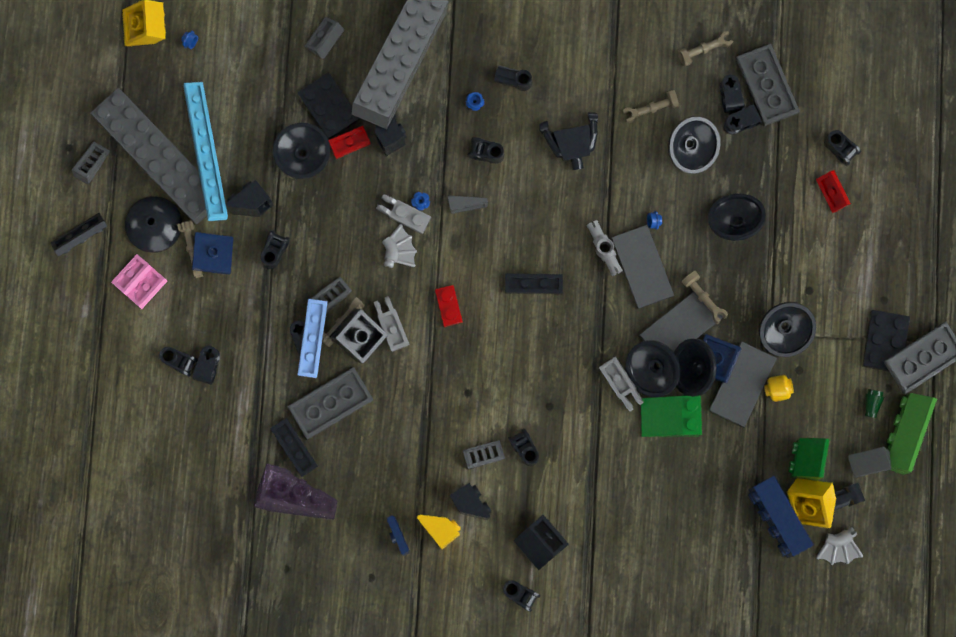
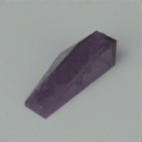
[254,464,338,520]

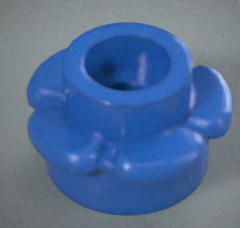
[181,31,198,49]
[466,92,484,111]
[411,192,430,211]
[647,211,662,230]

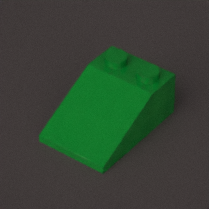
[641,396,702,437]
[788,438,830,481]

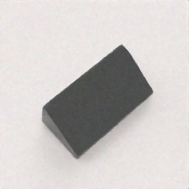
[304,17,344,59]
[849,447,892,478]

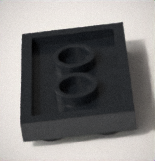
[297,72,360,140]
[862,310,910,371]

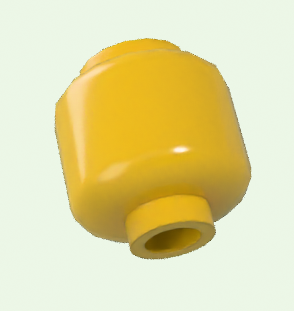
[764,375,794,402]

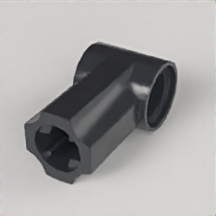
[494,65,532,91]
[834,482,865,511]

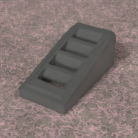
[72,142,110,185]
[448,195,488,214]
[311,277,352,313]
[463,440,505,470]

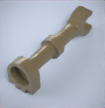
[678,31,733,67]
[623,90,679,123]
[177,221,203,278]
[682,271,728,324]
[322,297,365,347]

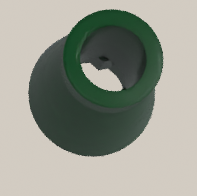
[865,389,884,418]

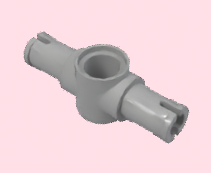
[587,220,623,276]

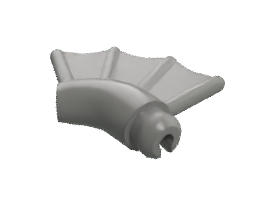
[382,224,417,268]
[816,527,863,565]

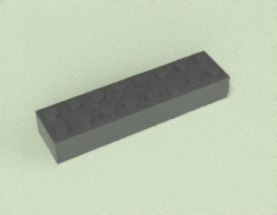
[352,0,449,129]
[91,88,207,225]

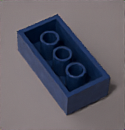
[748,476,813,558]

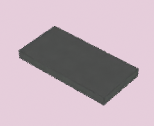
[736,44,800,126]
[611,225,674,309]
[639,292,723,352]
[883,322,956,394]
[709,342,777,428]
[288,367,373,440]

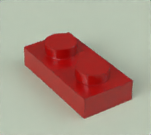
[328,126,371,159]
[816,170,851,213]
[435,285,463,327]

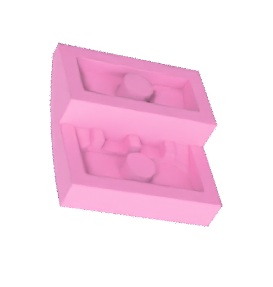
[111,254,167,309]

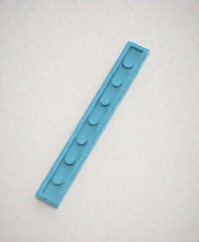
[183,82,228,221]

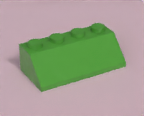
[887,393,937,475]

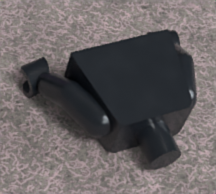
[539,113,598,170]

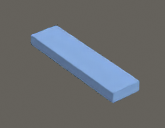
[298,299,328,378]

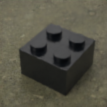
[329,308,388,364]

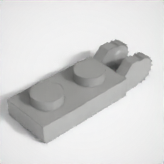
[376,194,431,234]
[374,296,409,352]
[599,357,643,411]

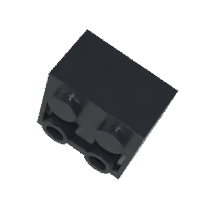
[375,114,407,156]
[226,180,274,217]
[450,483,491,520]
[513,514,569,570]

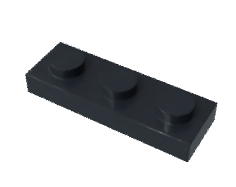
[50,213,107,257]
[505,274,563,295]
[270,418,318,477]

